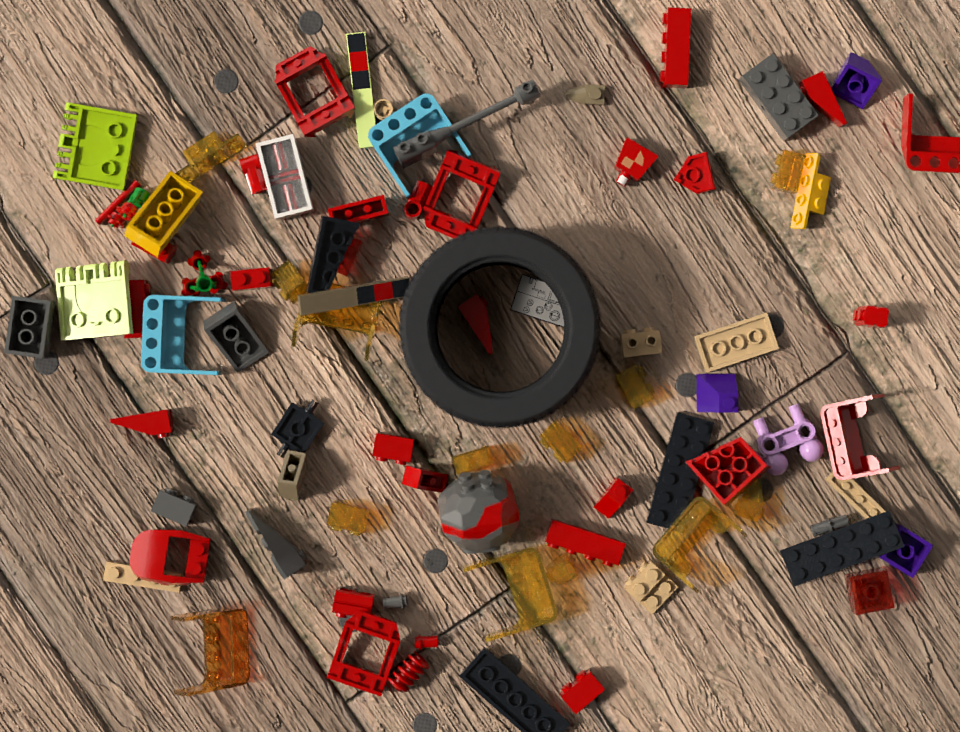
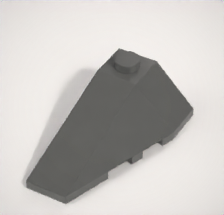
[245,508,308,580]

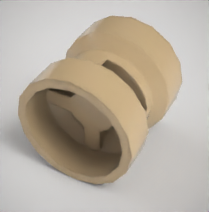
[374,99,394,121]

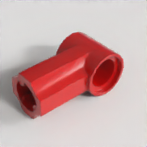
[239,154,267,195]
[404,180,432,220]

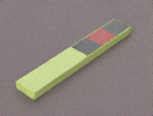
[346,32,376,149]

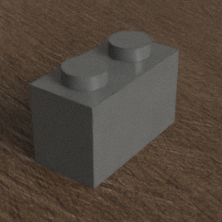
[151,487,198,526]

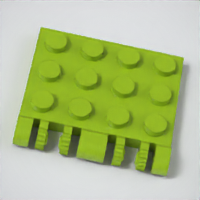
[53,102,138,191]

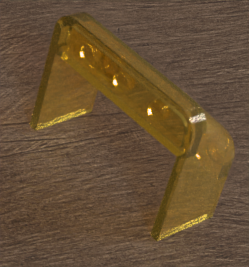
[652,497,748,593]

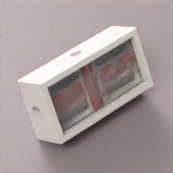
[256,134,314,221]

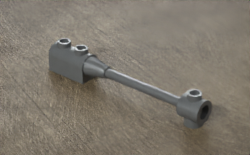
[393,79,541,169]

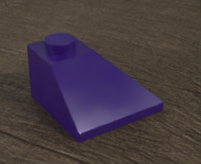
[831,52,882,109]
[696,374,738,413]

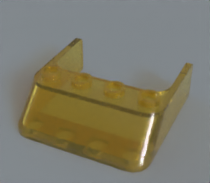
[291,283,382,361]
[463,547,558,642]

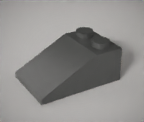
[203,301,269,373]

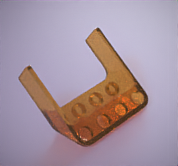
[171,608,250,697]

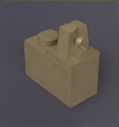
[277,450,307,502]

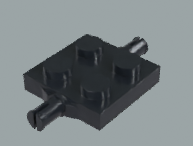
[271,399,324,458]

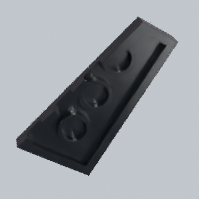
[306,215,361,293]

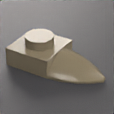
[566,84,605,106]

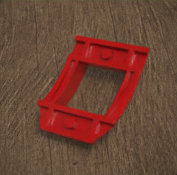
[274,46,355,137]
[423,150,501,238]
[327,610,401,697]

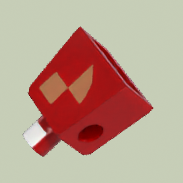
[614,137,658,187]

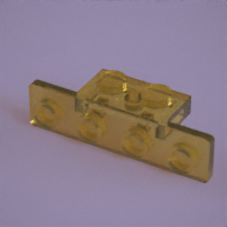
[175,131,247,183]

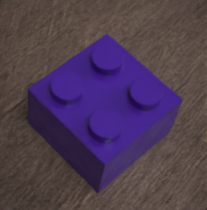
[878,523,933,578]

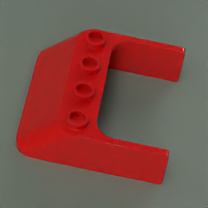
[901,93,960,173]

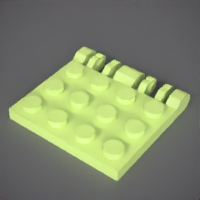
[55,260,133,341]

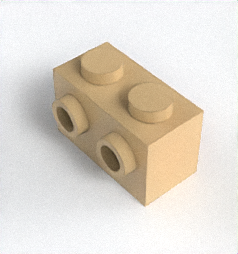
[620,327,662,358]

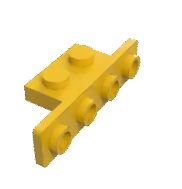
[791,153,831,229]

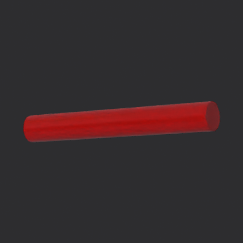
[95,180,141,225]

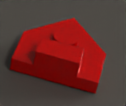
[674,152,716,194]

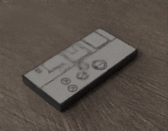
[510,274,564,328]

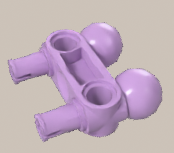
[753,403,824,476]

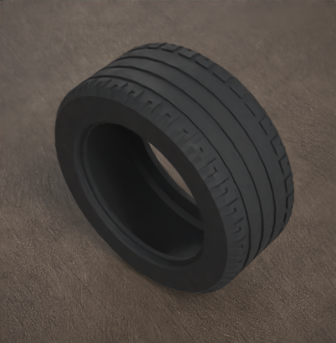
[399,226,601,428]

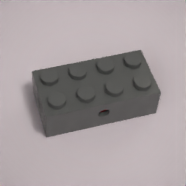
[739,53,818,141]

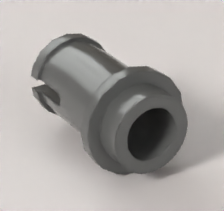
[383,593,408,610]

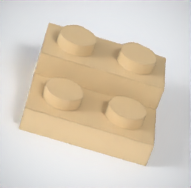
[624,560,678,614]

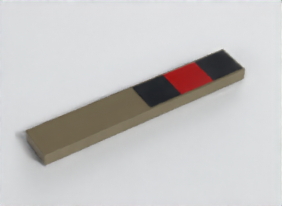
[297,276,410,316]

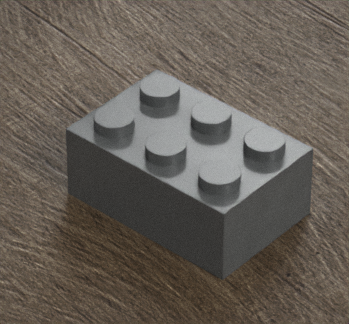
[4,296,56,359]

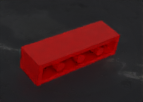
[660,7,691,89]
[545,518,626,567]

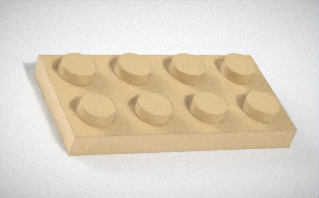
[694,312,779,373]

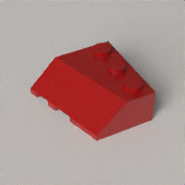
[686,437,771,506]

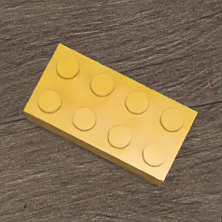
[124,171,203,257]

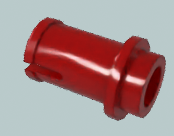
[415,635,438,650]

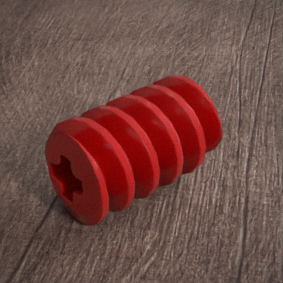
[387,651,430,693]

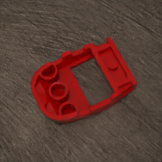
[130,529,211,586]

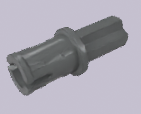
[810,515,849,537]

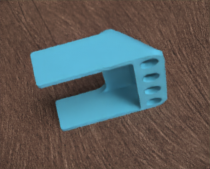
[368,94,472,199]
[141,295,225,375]

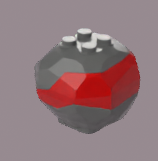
[437,470,519,554]

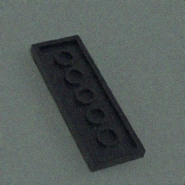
[646,412,714,533]
[780,510,905,587]
[459,646,570,732]

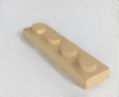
[824,471,886,519]
[103,561,183,593]

